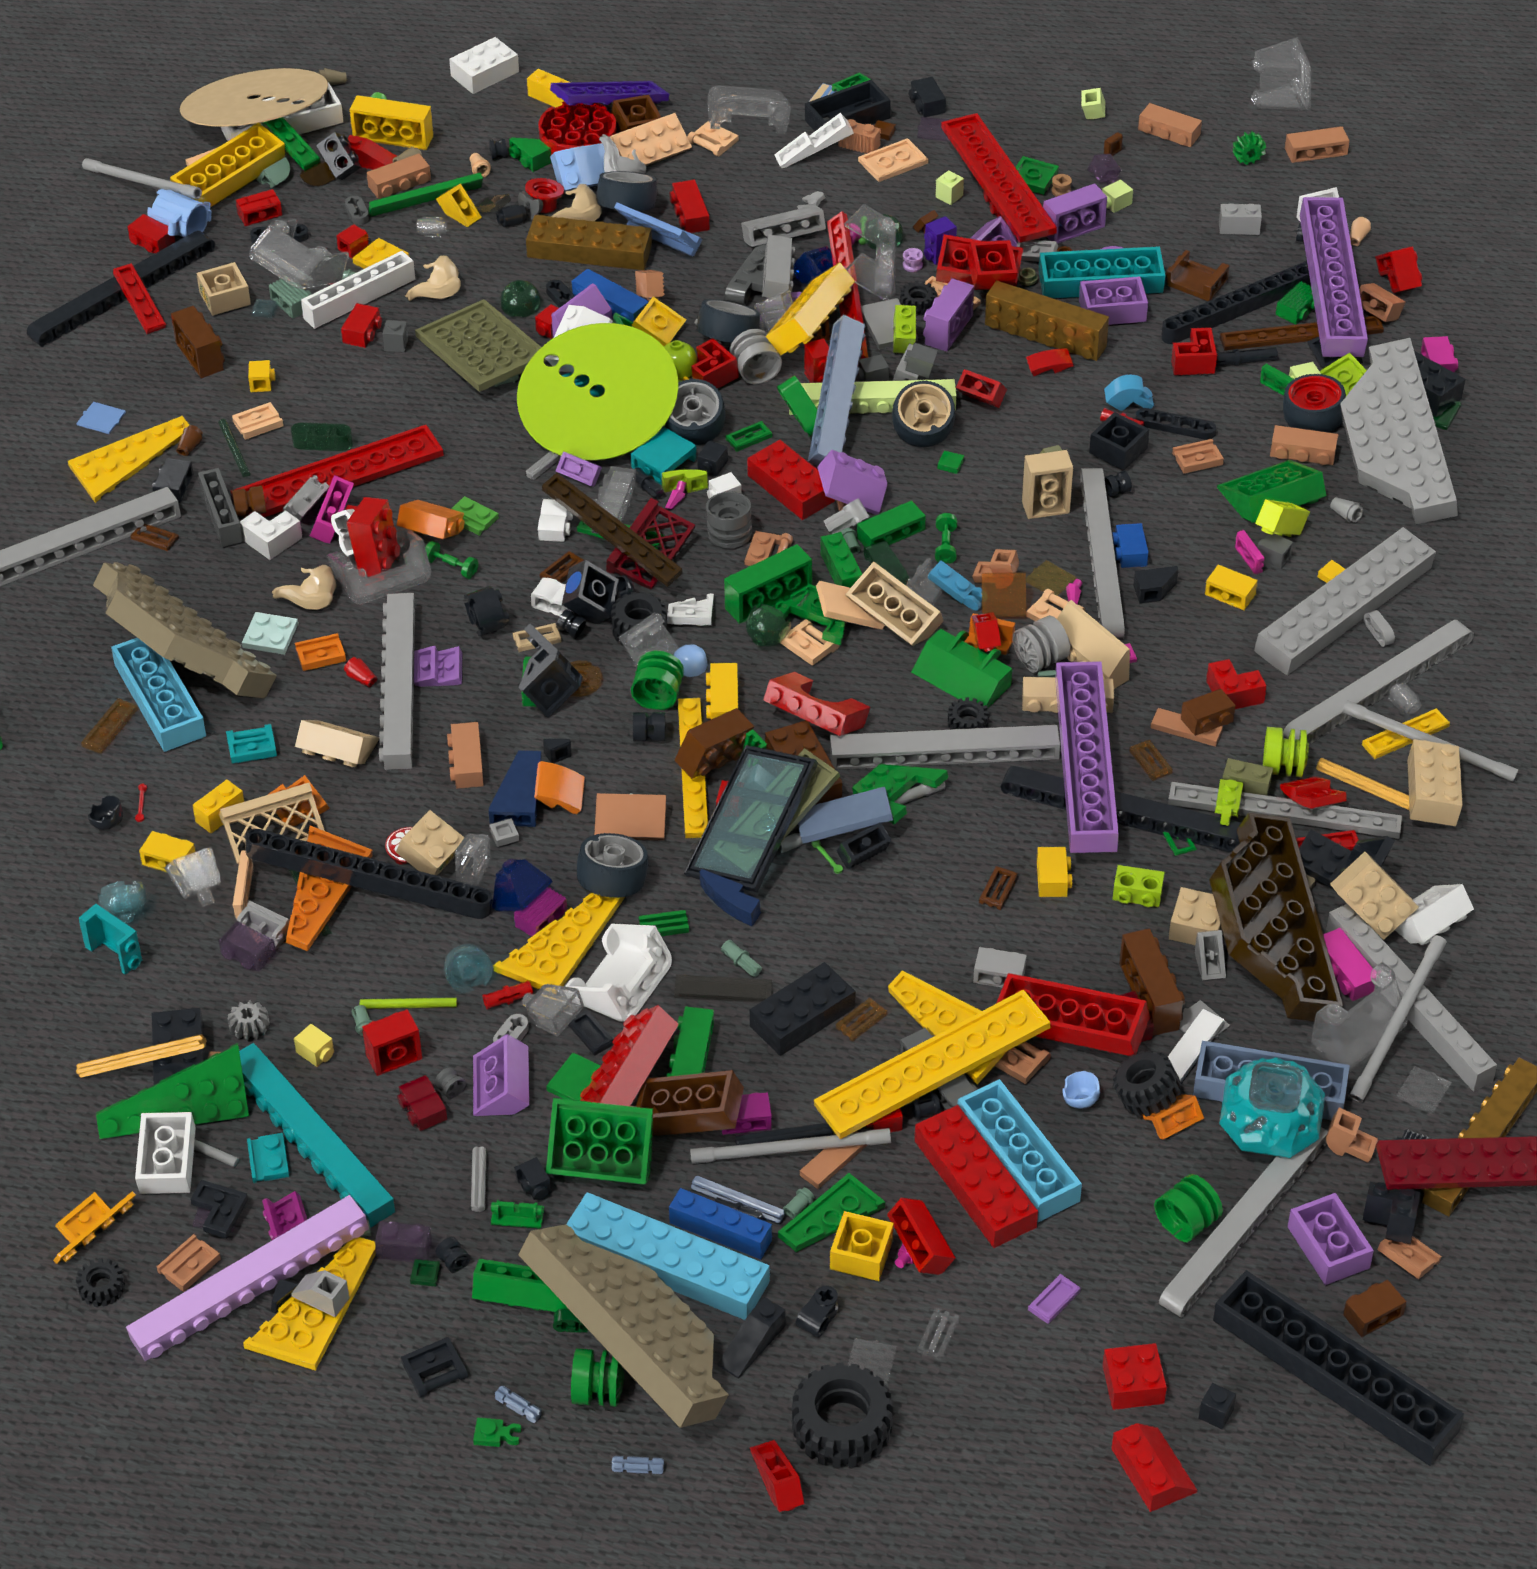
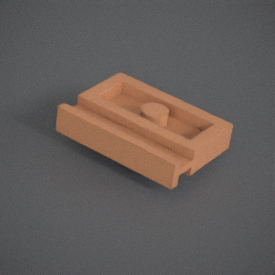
[1172,439,1224,474]
[157,1234,221,1292]
[1377,1236,1442,1279]

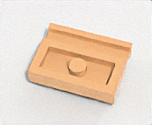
[232,402,283,440]

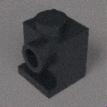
[514,1157,552,1200]

